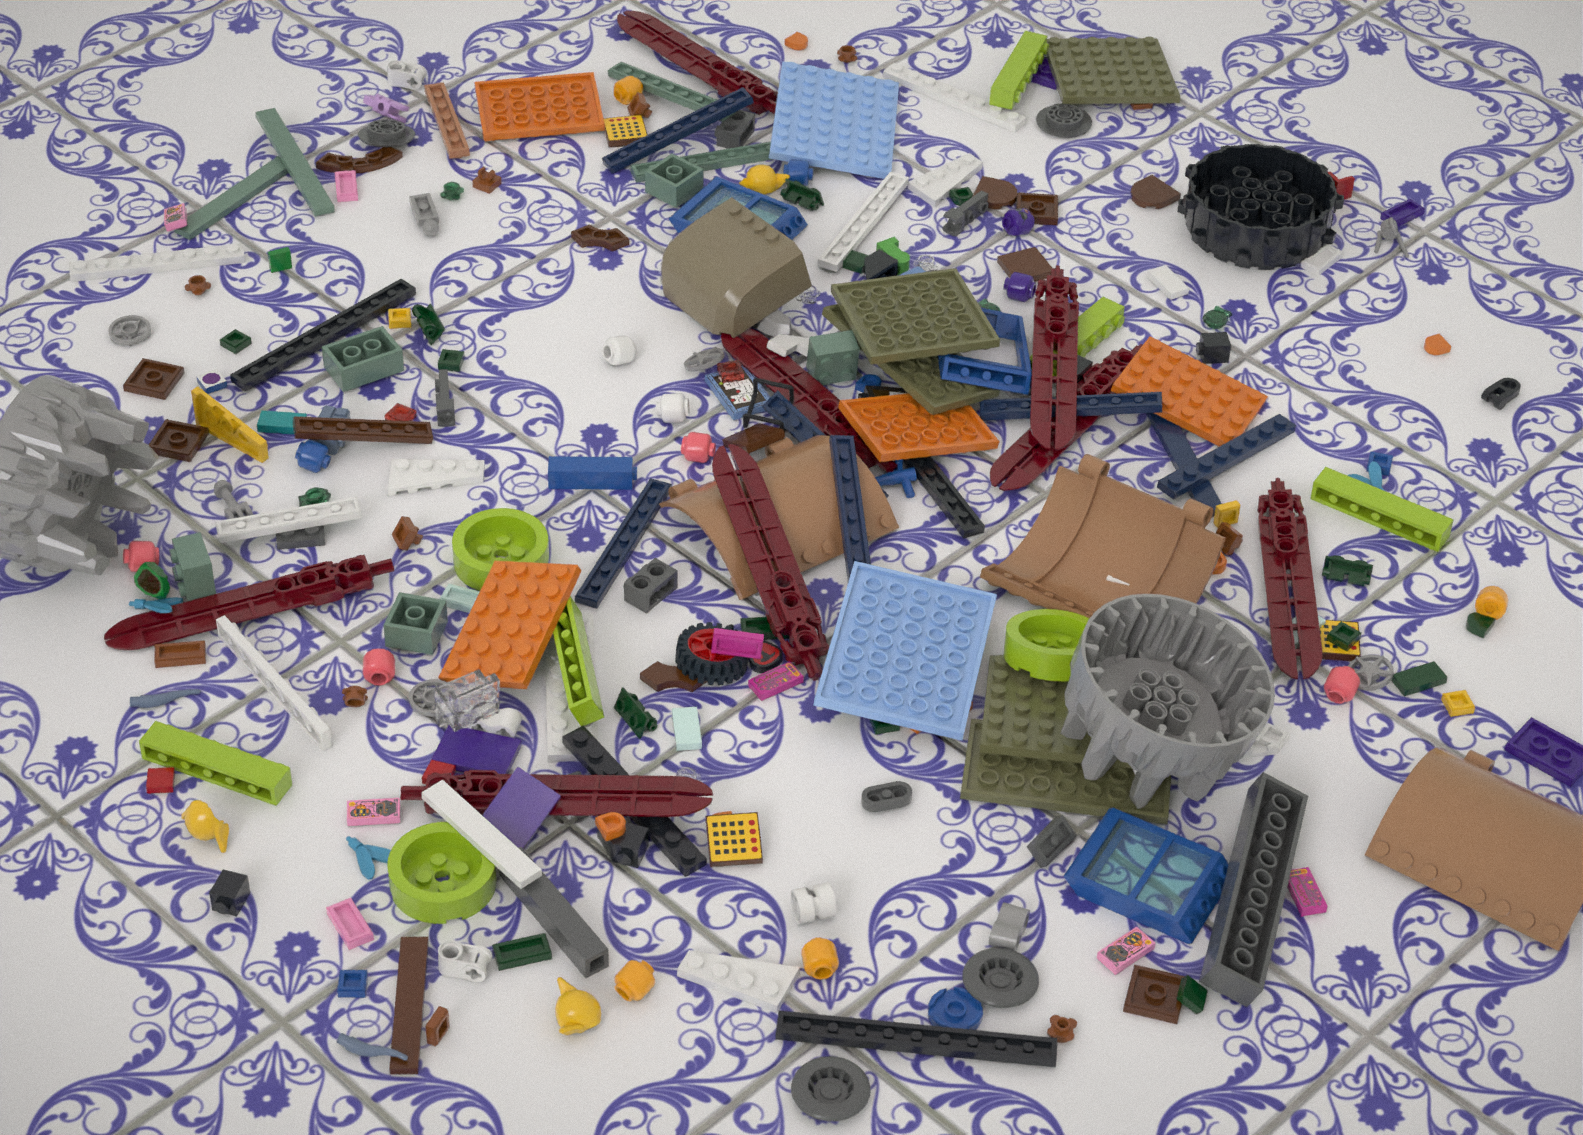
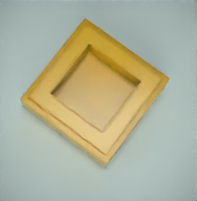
[388,308,411,329]
[1213,500,1241,528]
[1441,690,1475,717]

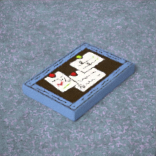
[705,365,770,420]

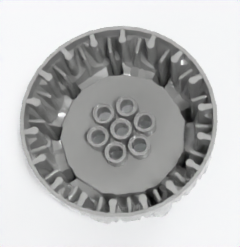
[0,375,160,575]
[1060,594,1275,809]

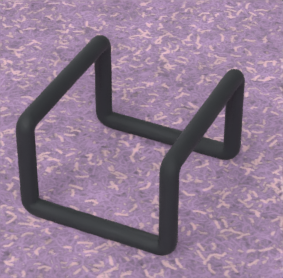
[743,378,794,433]

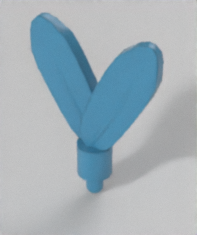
[1347,461,1385,491]
[129,597,183,613]
[346,836,391,880]

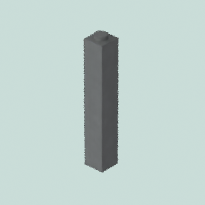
[499,847,609,978]

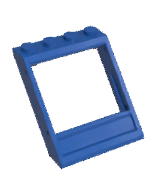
[938,308,1032,395]

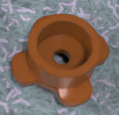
[837,45,857,63]
[185,275,211,295]
[342,686,368,707]
[1047,1015,1077,1043]

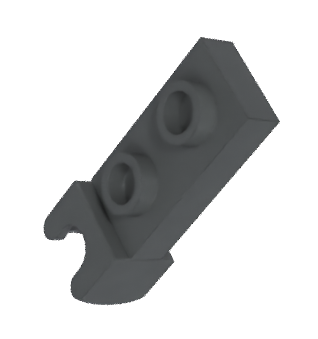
[942,190,988,236]
[435,369,455,427]

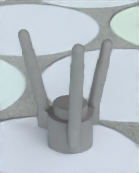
[1374,218,1409,258]

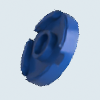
[928,987,983,1030]

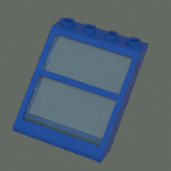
[668,177,808,240]
[1064,808,1229,944]

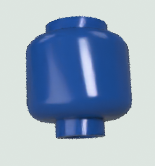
[783,160,814,186]
[295,439,331,473]

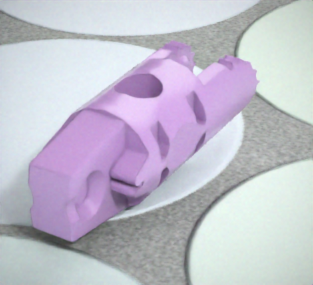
[363,93,409,123]

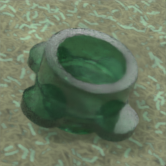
[440,182,464,200]

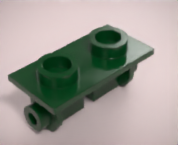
[780,179,824,211]
[412,304,446,345]
[1322,555,1373,587]
[614,687,658,738]

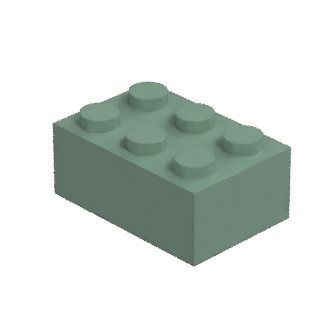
[322,326,404,392]

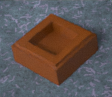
[425,1006,450,1047]

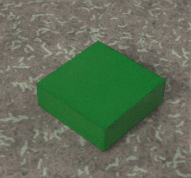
[267,247,292,273]

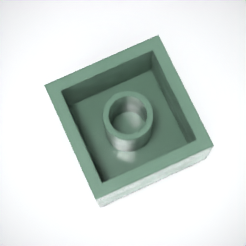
[645,153,704,208]
[806,330,860,385]
[169,532,216,601]
[383,592,448,655]

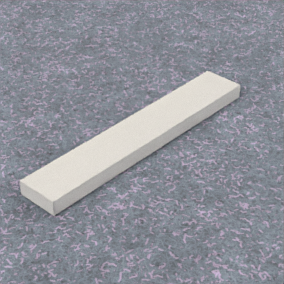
[215,497,362,543]
[421,780,542,889]

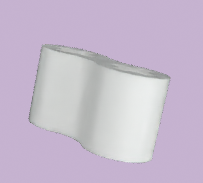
[468,703,522,738]

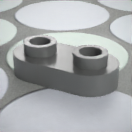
[861,781,912,812]

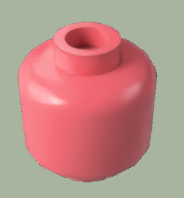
[681,432,716,463]
[123,541,159,572]
[363,648,395,686]
[1324,666,1360,704]

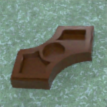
[571,224,629,252]
[640,661,708,692]

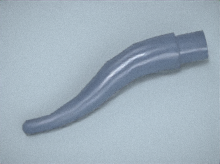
[130,689,201,708]
[337,1033,408,1061]

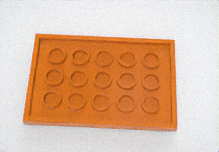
[474,72,605,141]
[1111,336,1268,447]
[838,393,1000,462]
[439,561,581,689]

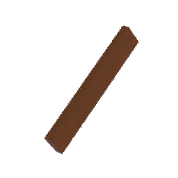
[293,416,433,444]
[389,937,429,1074]

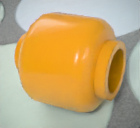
[614,76,643,105]
[1475,586,1509,620]
[801,937,839,980]
[614,960,655,1002]

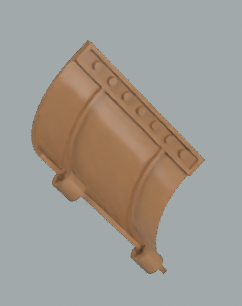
[659,435,899,600]
[980,454,1226,618]
[1365,747,1583,951]

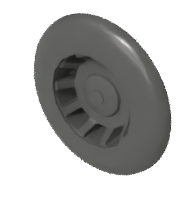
[1036,103,1092,138]
[358,119,415,147]
[962,948,1039,1008]
[791,1056,871,1121]

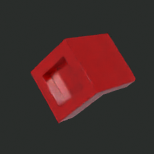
[1328,171,1355,200]

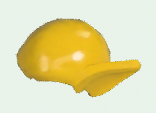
[739,164,790,194]
[181,800,229,853]
[555,977,601,1036]

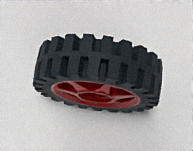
[675,622,749,685]

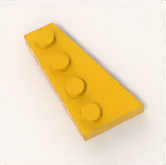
[191,386,269,463]

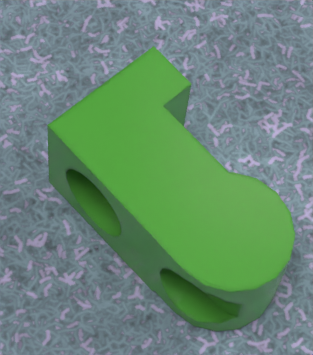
[876,237,910,275]

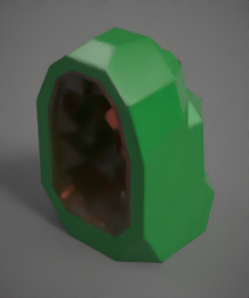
[134,562,170,599]

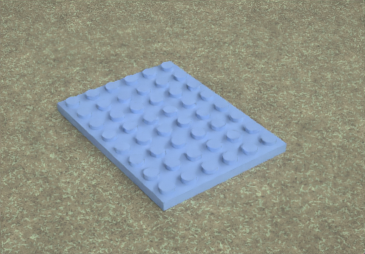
[769,61,899,179]
[813,561,997,741]

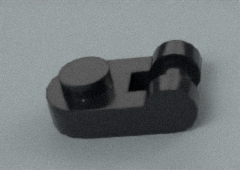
[1481,378,1521,410]

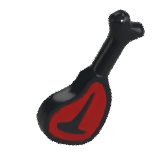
[728,624,783,674]

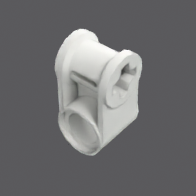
[387,60,427,90]
[438,941,493,983]

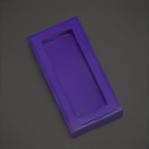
[1380,199,1425,227]

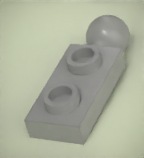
[409,193,439,236]

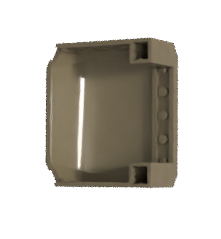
[660,197,812,338]

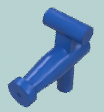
[873,459,917,498]

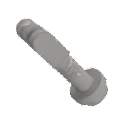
[214,480,253,519]

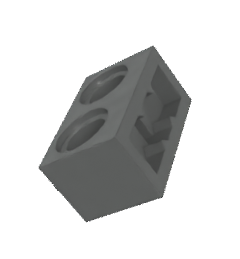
[714,110,755,149]
[624,558,678,613]

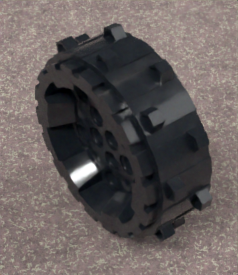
[1177,144,1344,270]

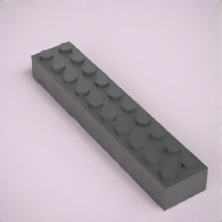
[1199,772,1308,1007]

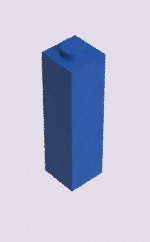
[548,456,637,490]

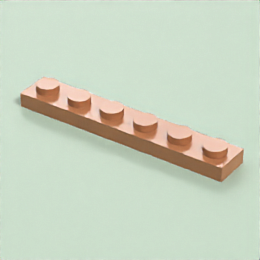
[424,82,470,159]

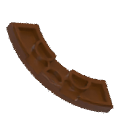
[315,147,403,174]

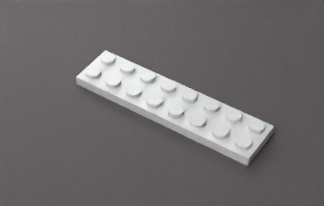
[545,612,598,762]

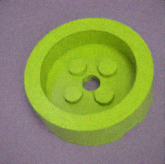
[452,508,549,591]
[1003,609,1090,681]
[387,822,497,924]

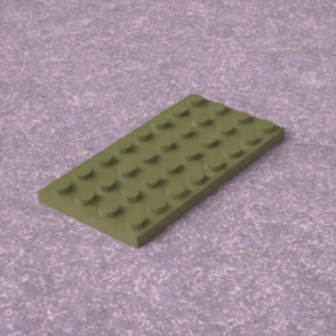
[822,304,1001,415]
[960,719,1171,824]

